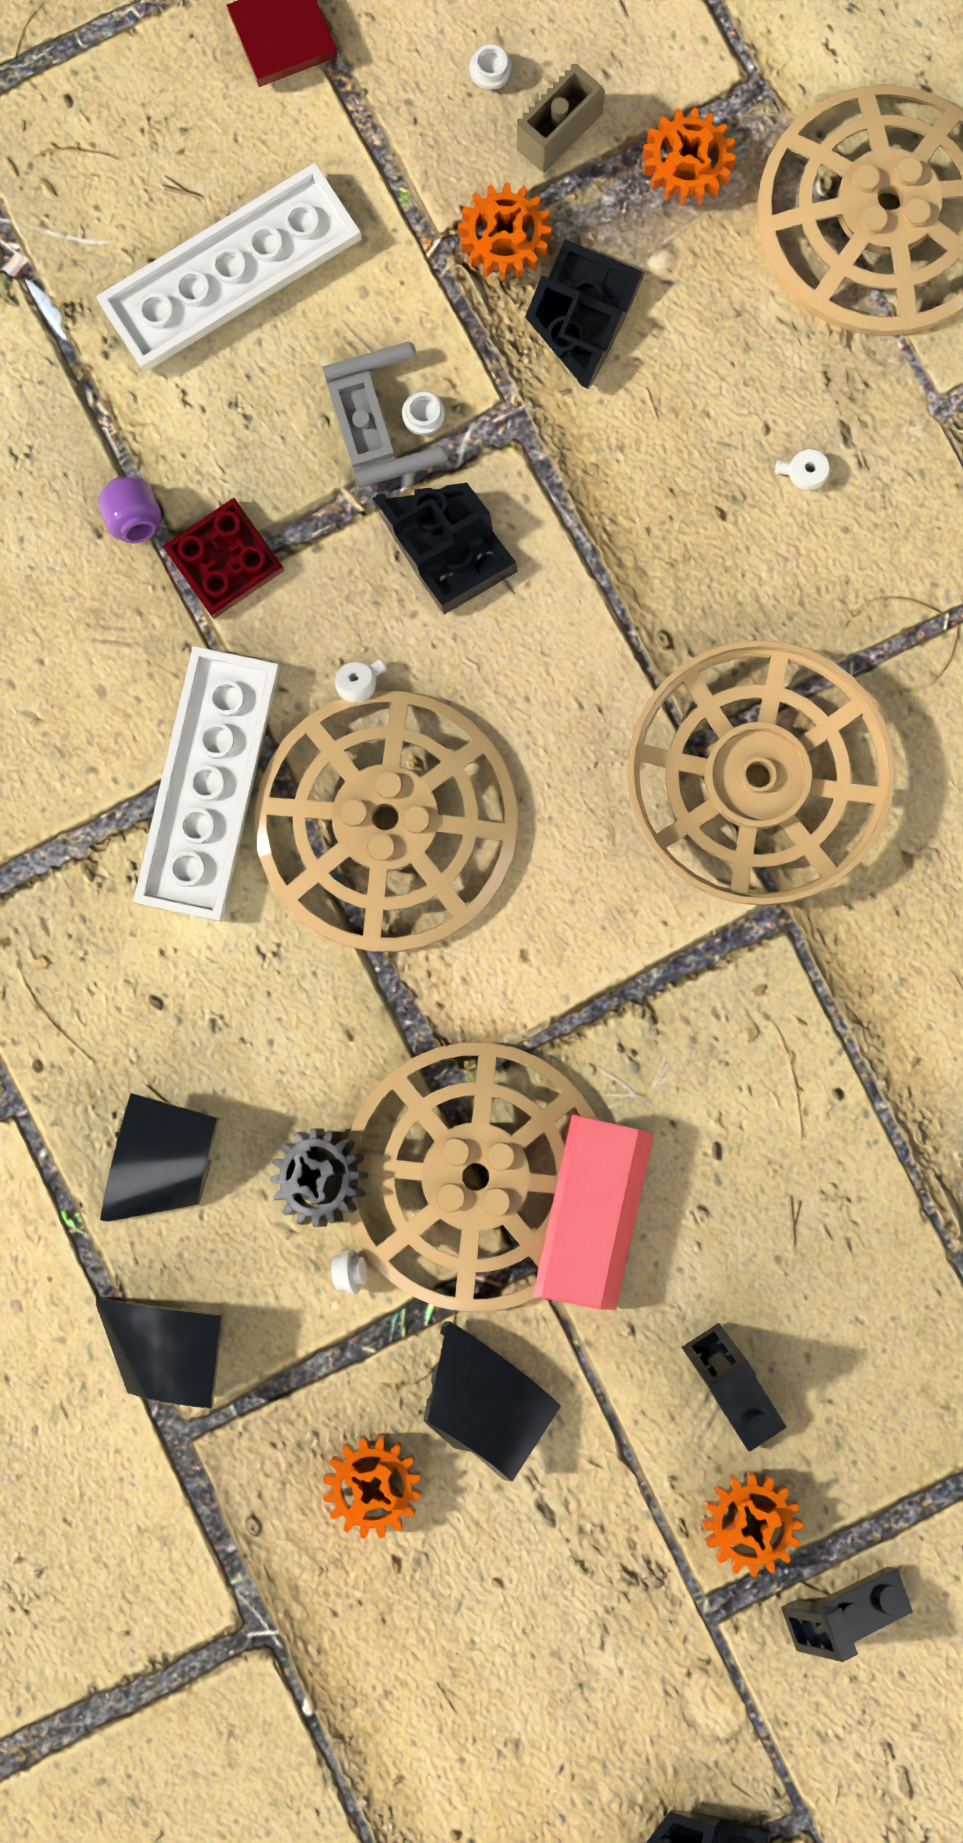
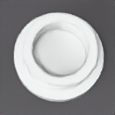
[469,44,512,90]
[402,391,445,436]
[331,1249,367,1295]

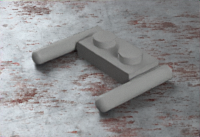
[322,342,448,488]

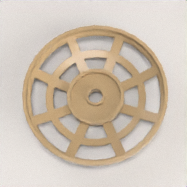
[756,85,963,336]
[626,640,896,906]
[254,691,518,952]
[347,1042,597,1312]

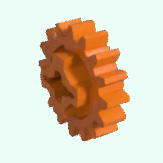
[642,108,736,206]
[458,183,552,281]
[323,1435,422,1539]
[701,1471,803,1577]

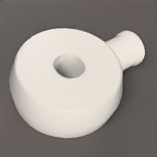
[775,449,830,491]
[335,659,387,703]

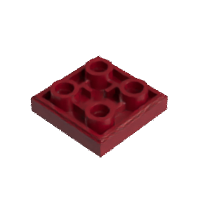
[226,0,338,87]
[163,498,285,619]

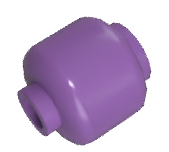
[98,476,162,544]

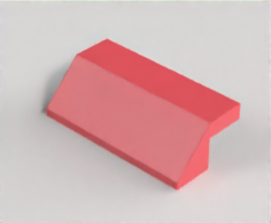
[533,1114,654,1310]

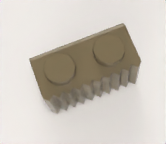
[517,64,605,173]

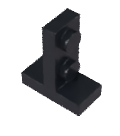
[681,1323,787,1452]
[781,1567,913,1662]

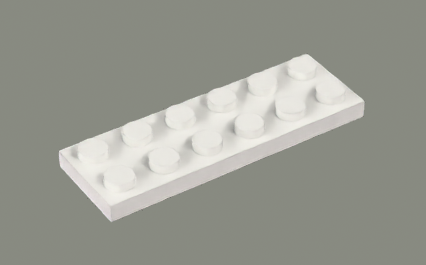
[96,163,362,373]
[133,646,280,922]

